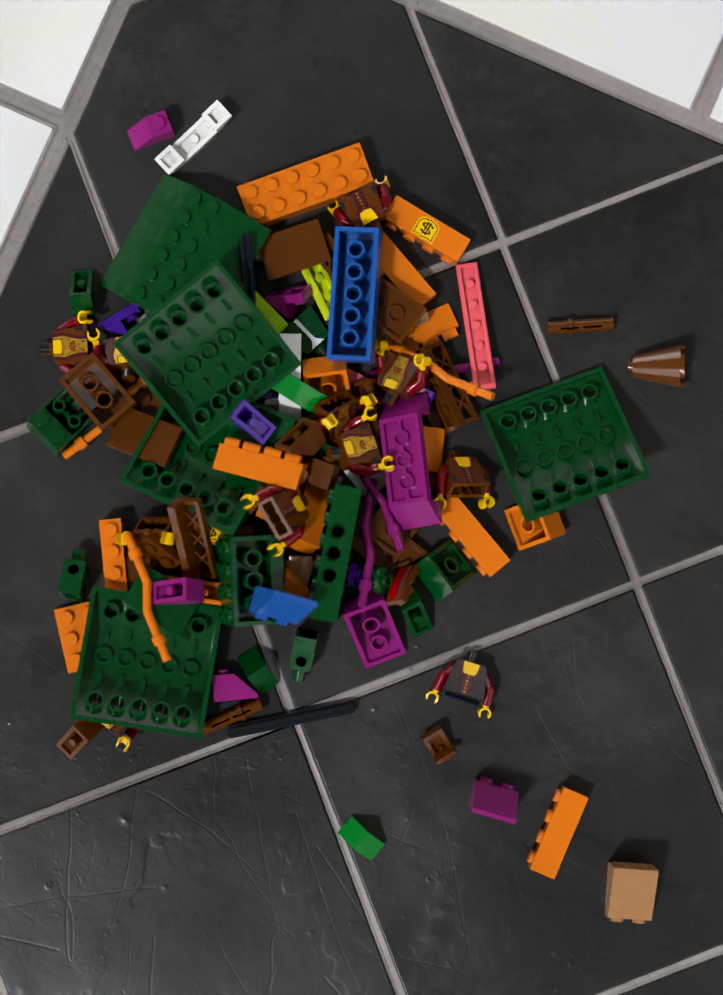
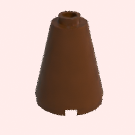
[628,345,687,388]

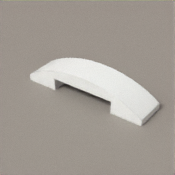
[155,100,232,176]
[279,334,301,421]

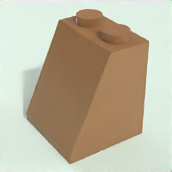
[605,861,659,924]

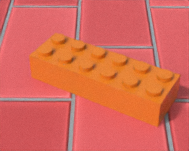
[237,142,374,227]

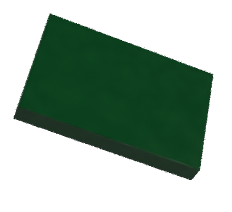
[122,565,199,637]

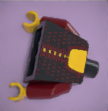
[426,651,495,719]

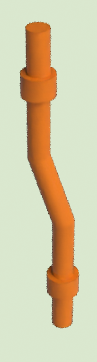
[382,340,495,401]
[62,376,148,460]
[123,532,171,663]

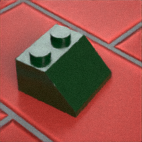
[416,538,476,602]

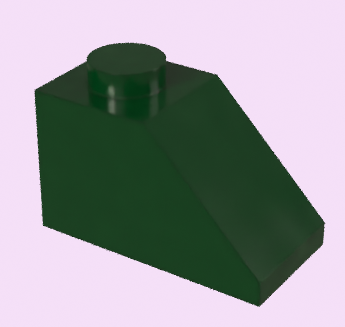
[69,269,96,317]
[399,584,434,638]

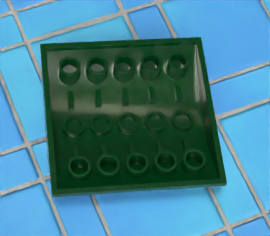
[99,174,271,314]
[113,259,302,447]
[480,366,652,523]
[119,401,297,537]
[69,586,221,739]

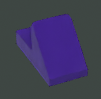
[98,304,142,336]
[229,399,277,445]

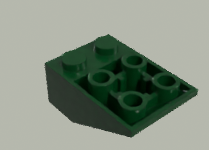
[26,388,94,458]

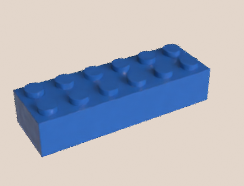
[326,226,383,364]

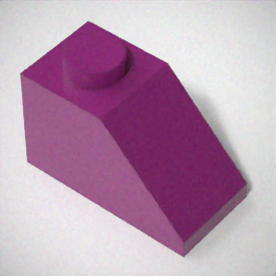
[127,110,175,152]
[153,577,204,605]
[212,669,259,702]

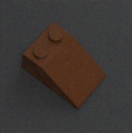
[58,352,138,433]

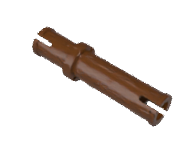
[547,317,614,335]
[203,697,264,736]

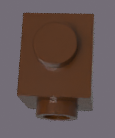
[421,725,456,765]

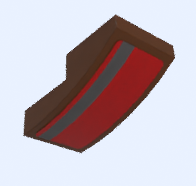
[386,564,421,606]

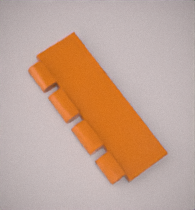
[376,303,459,354]
[213,436,304,491]

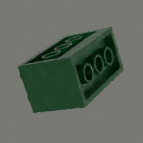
[215,532,285,627]

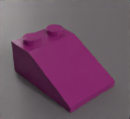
[340,592,406,668]
[468,776,519,824]

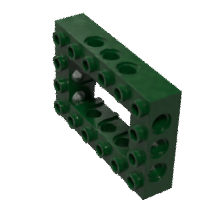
[310,484,362,623]

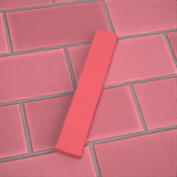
[455,262,496,390]

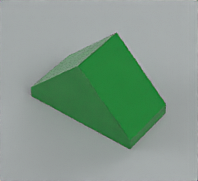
[338,816,385,861]

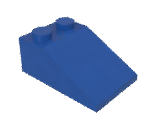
[249,586,318,627]

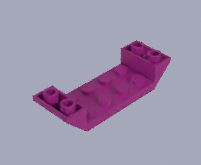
[379,393,443,530]

